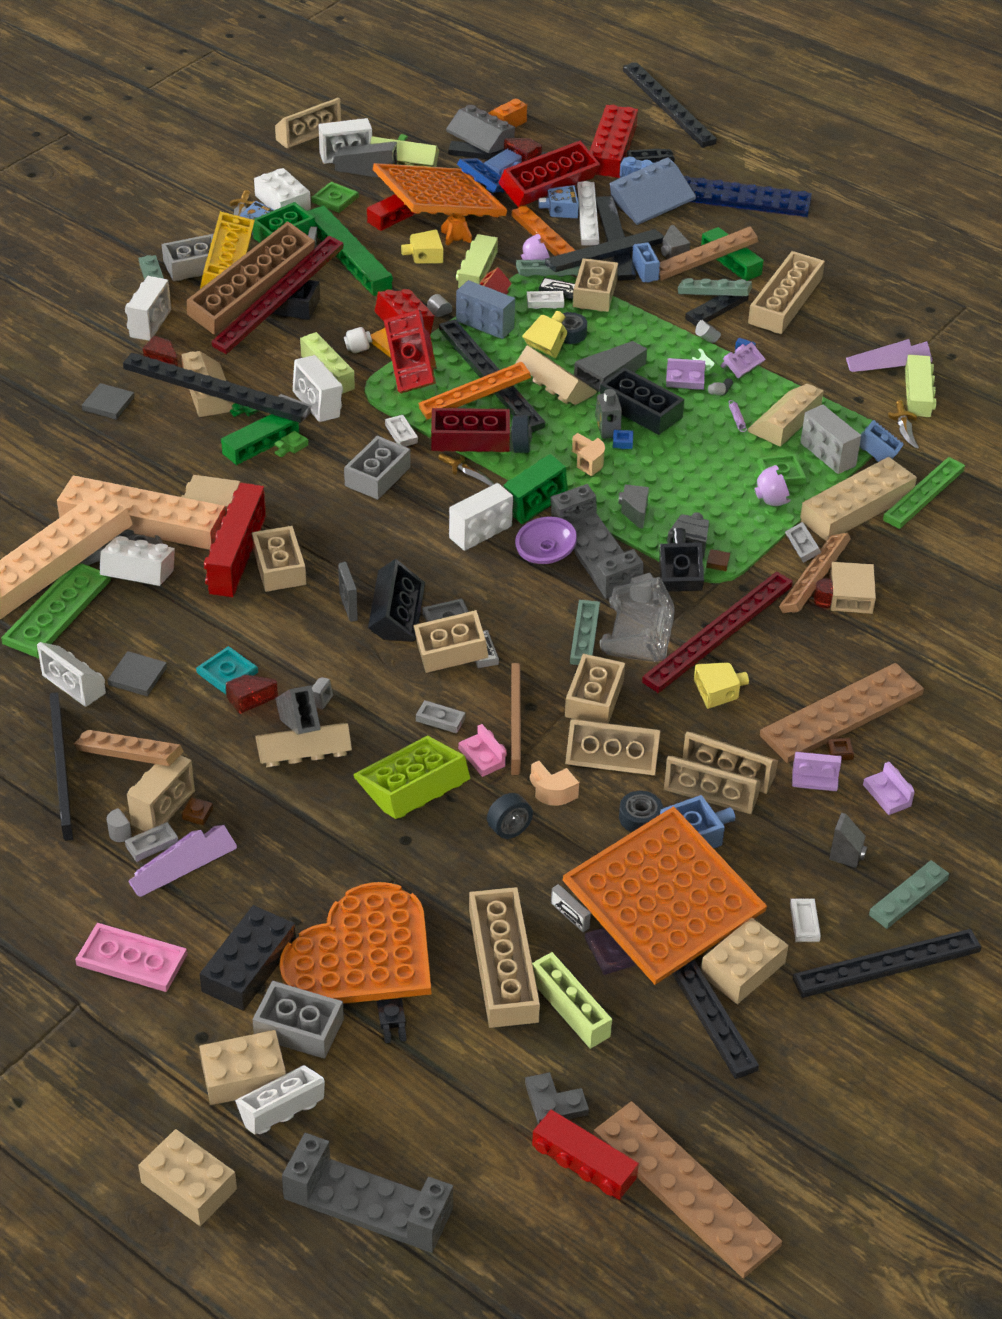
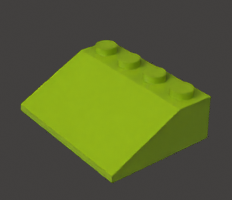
[354,735,470,819]

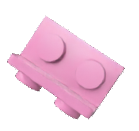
[458,724,507,777]

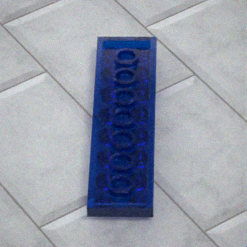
[684,176,812,217]

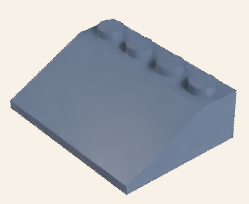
[610,158,696,225]

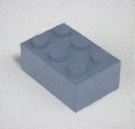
[456,280,515,339]

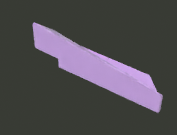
[846,339,932,372]
[128,825,237,897]

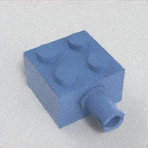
[660,795,735,848]

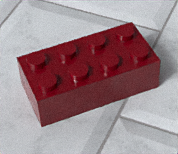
[431,408,510,452]

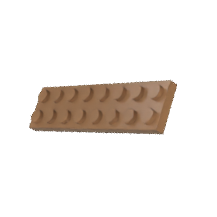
[759,663,924,763]
[593,1101,782,1279]

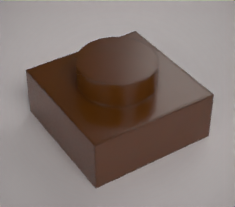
[182,797,213,825]

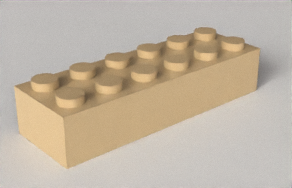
[748,251,825,334]
[800,457,917,541]
[469,887,540,1028]

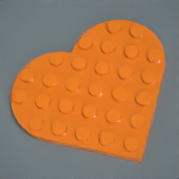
[280,882,432,1004]

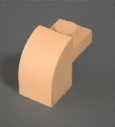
[572,433,605,476]
[530,761,579,806]

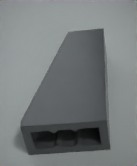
[333,141,397,178]
[574,341,647,392]
[276,685,321,735]

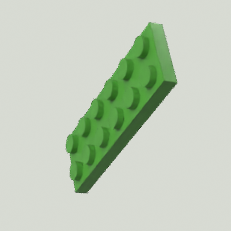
[1,563,111,658]

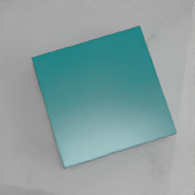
[196,646,258,694]

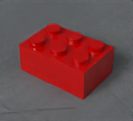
[375,289,434,335]

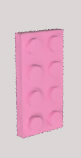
[75,923,187,992]

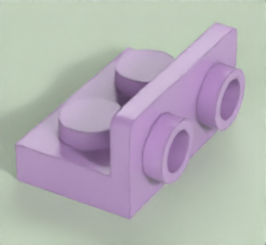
[720,342,766,378]
[666,358,705,390]
[792,752,841,791]
[863,762,914,815]

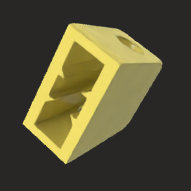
[401,230,443,263]
[522,311,567,358]
[694,663,749,709]

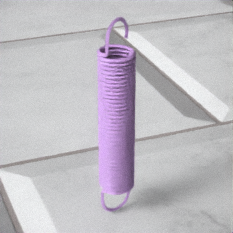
[729,400,747,432]

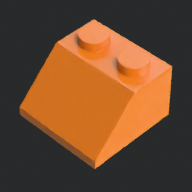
[488,98,527,128]

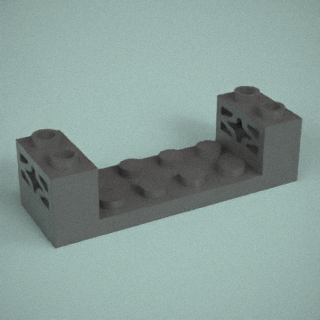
[551,484,643,599]
[282,1133,453,1253]

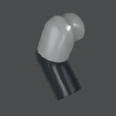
[708,378,733,396]

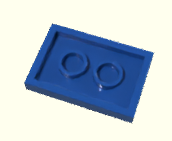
[457,158,505,193]

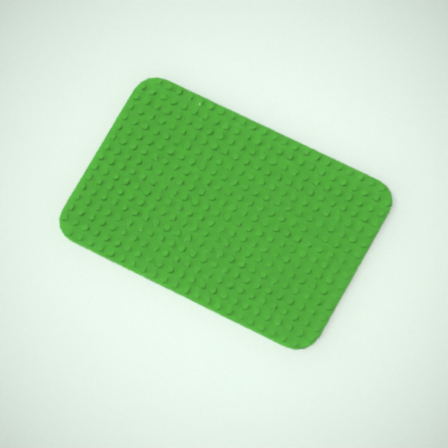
[365,273,873,583]

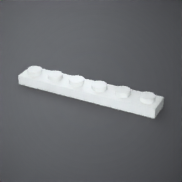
[577,181,599,245]

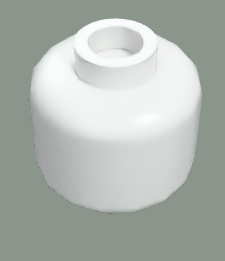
[344,327,372,354]

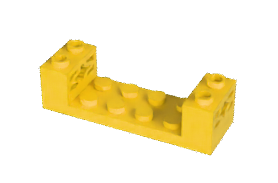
[200,211,255,289]

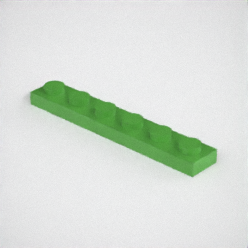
[883,457,965,529]

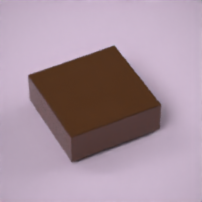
[706,549,730,571]
[827,738,854,760]

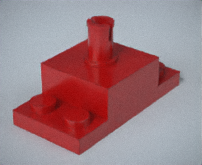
[384,310,437,393]

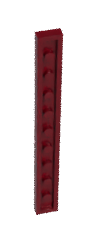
[211,235,344,355]
[642,571,793,693]

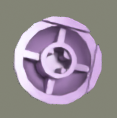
[521,233,550,260]
[754,465,790,506]

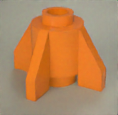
[441,213,472,246]

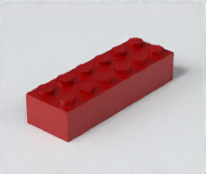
[590,105,638,178]
[499,141,600,208]
[204,483,266,597]

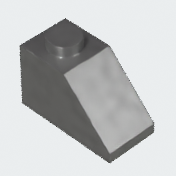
[661,225,690,259]
[618,484,649,528]
[829,813,868,868]

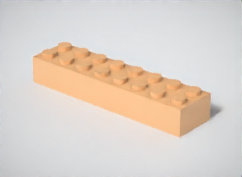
[57,475,225,550]
[0,488,133,619]

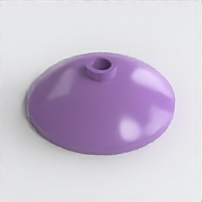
[515,517,577,564]

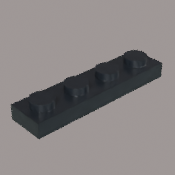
[685,295,749,326]

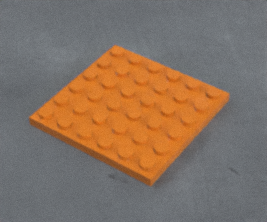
[373,163,507,217]
[563,806,767,985]

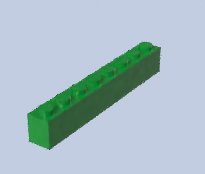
[307,206,393,296]

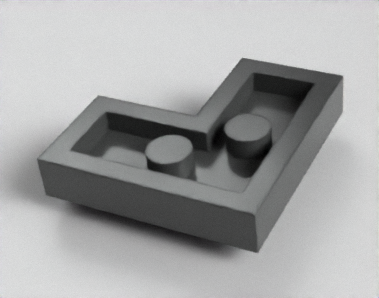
[525,1072,589,1124]

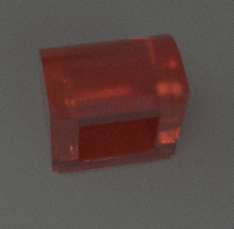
[814,579,833,608]

